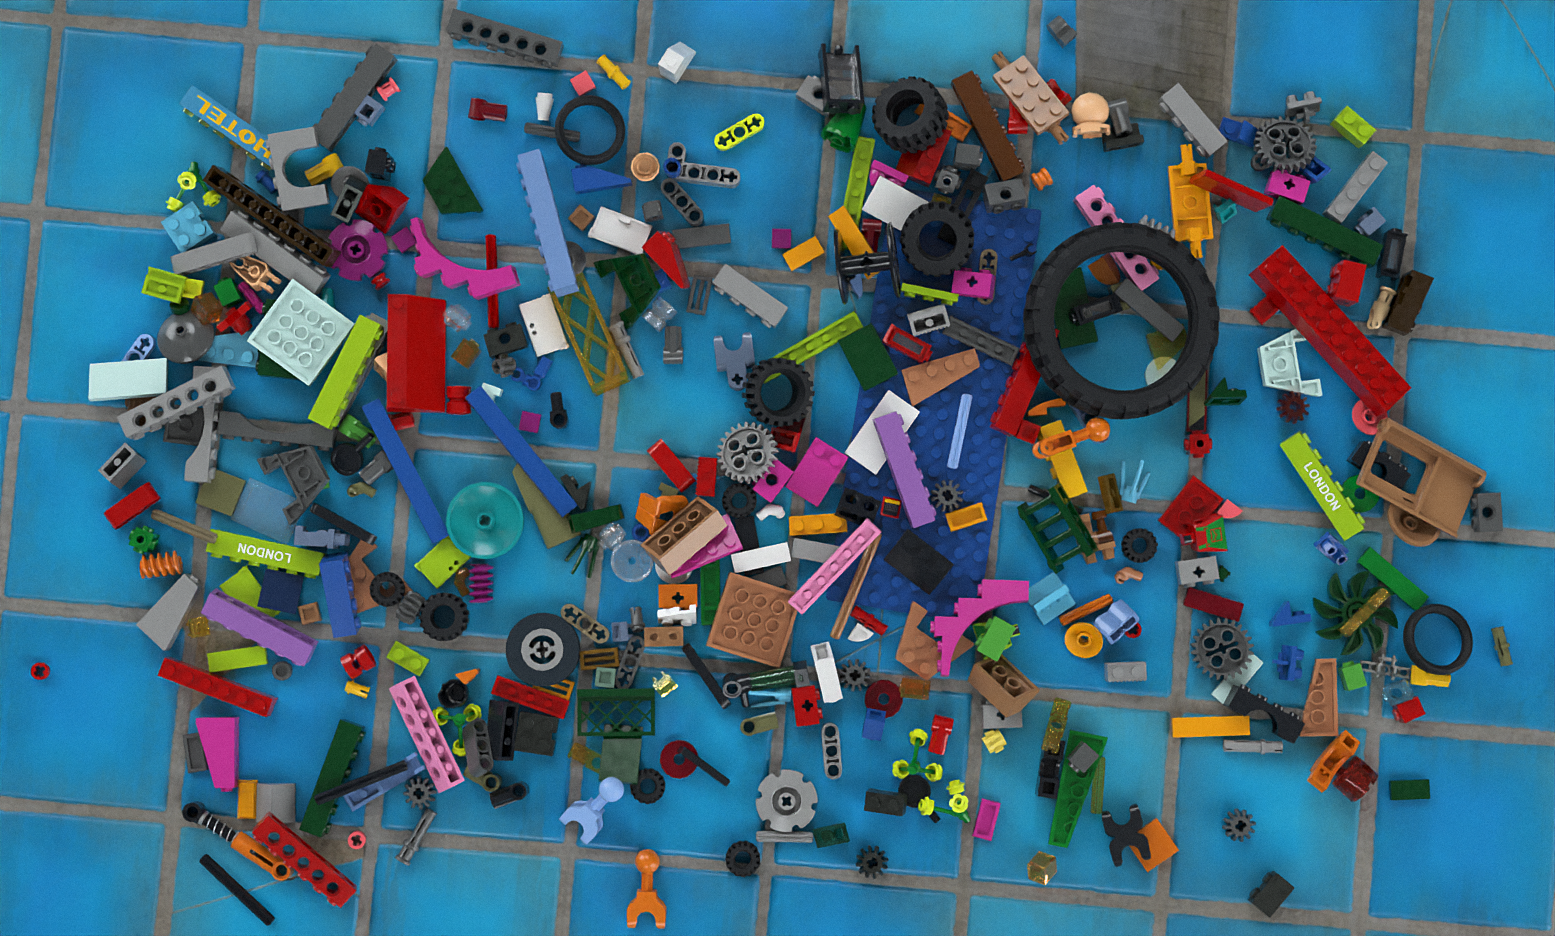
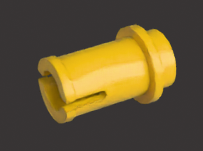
[344,680,370,699]

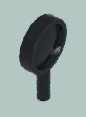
[330,432,374,476]
[898,774,941,823]

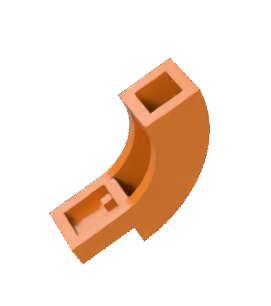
[1307,730,1360,793]

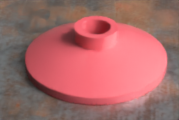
[1352,400,1388,435]

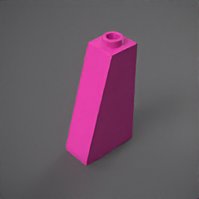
[196,717,239,792]

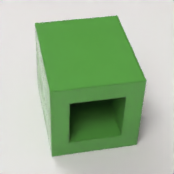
[1337,660,1367,691]

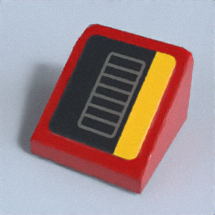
[880,496,902,519]

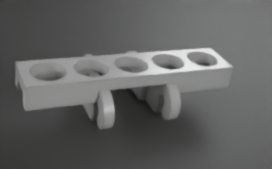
[1360,653,1411,681]

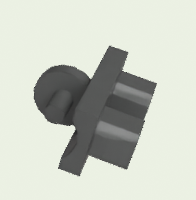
[1284,91,1322,123]

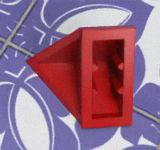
[770,418,806,454]

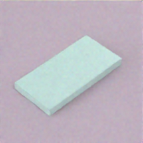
[88,358,168,402]

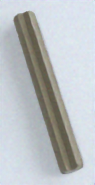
[151,509,218,544]

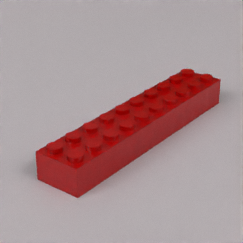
[1248,245,1411,417]

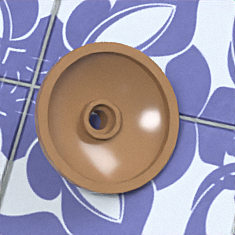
[1387,493,1441,547]

